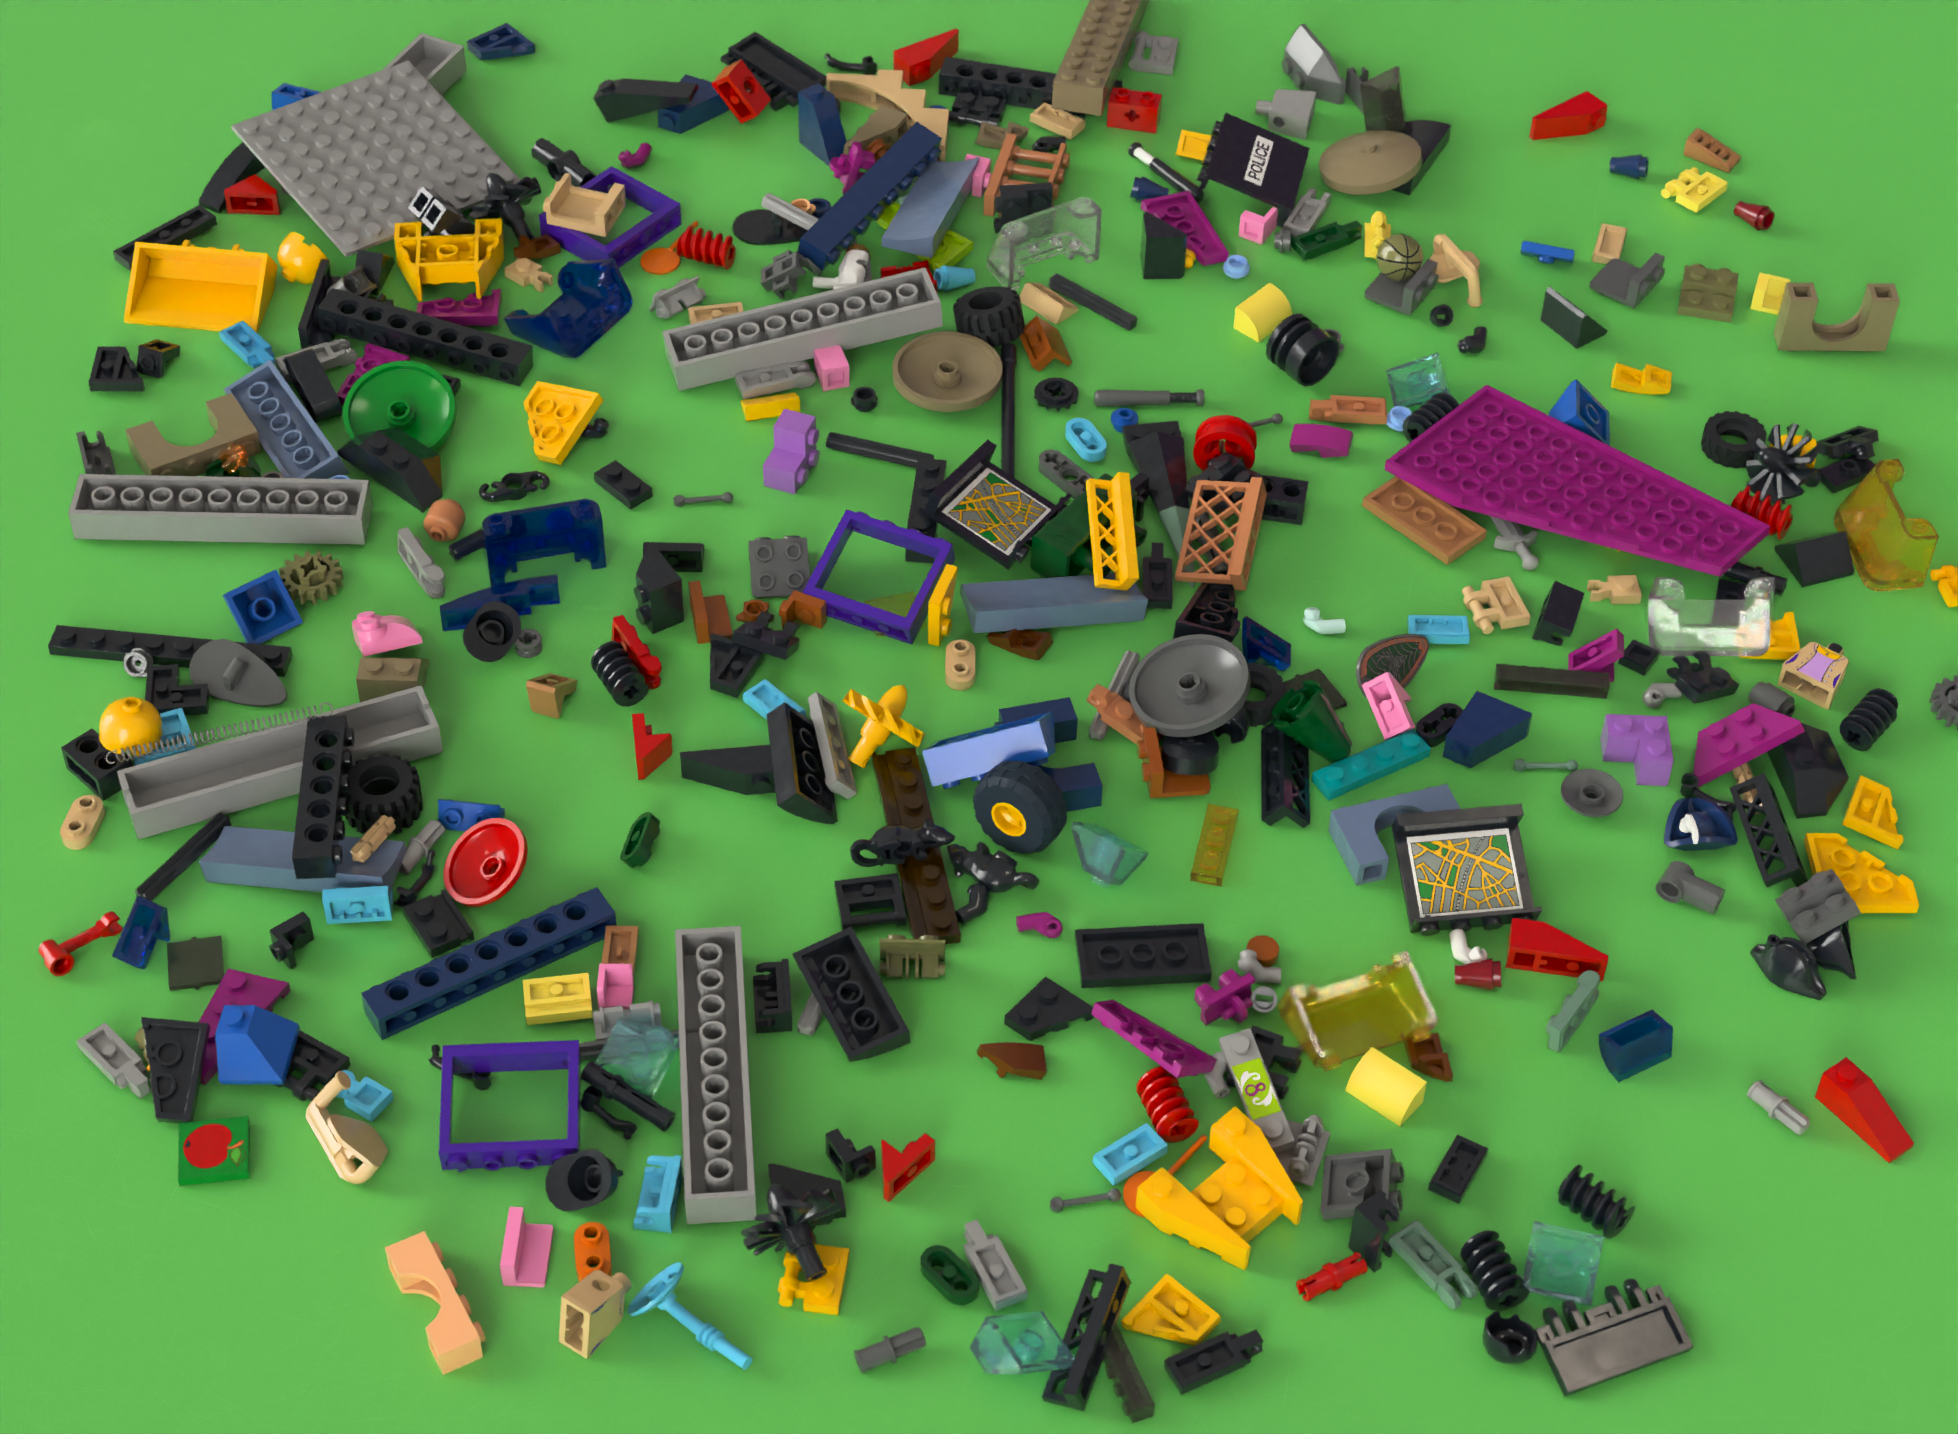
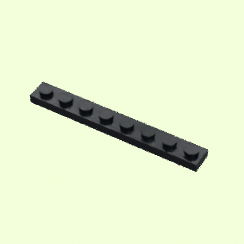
[48,625,293,677]

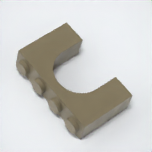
[1774,283,1900,352]
[125,393,262,476]

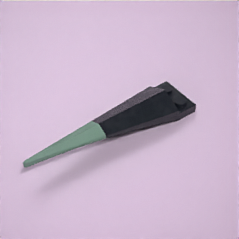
[1122,421,1195,588]

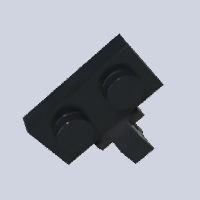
[1816,426,1879,459]

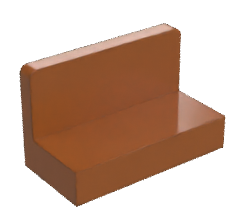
[1019,315,1072,372]
[688,580,733,644]

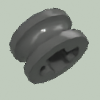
[515,629,542,658]

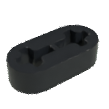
[1416,703,1463,748]

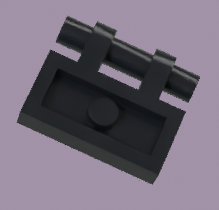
[949,92,1007,127]
[275,1030,351,1101]

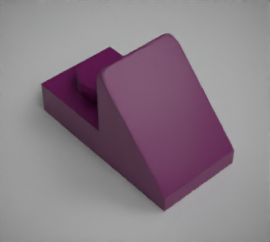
[1568,628,1624,682]

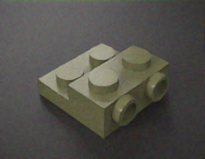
[1677,264,1739,323]

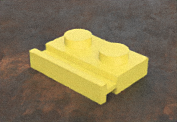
[523,973,593,1025]

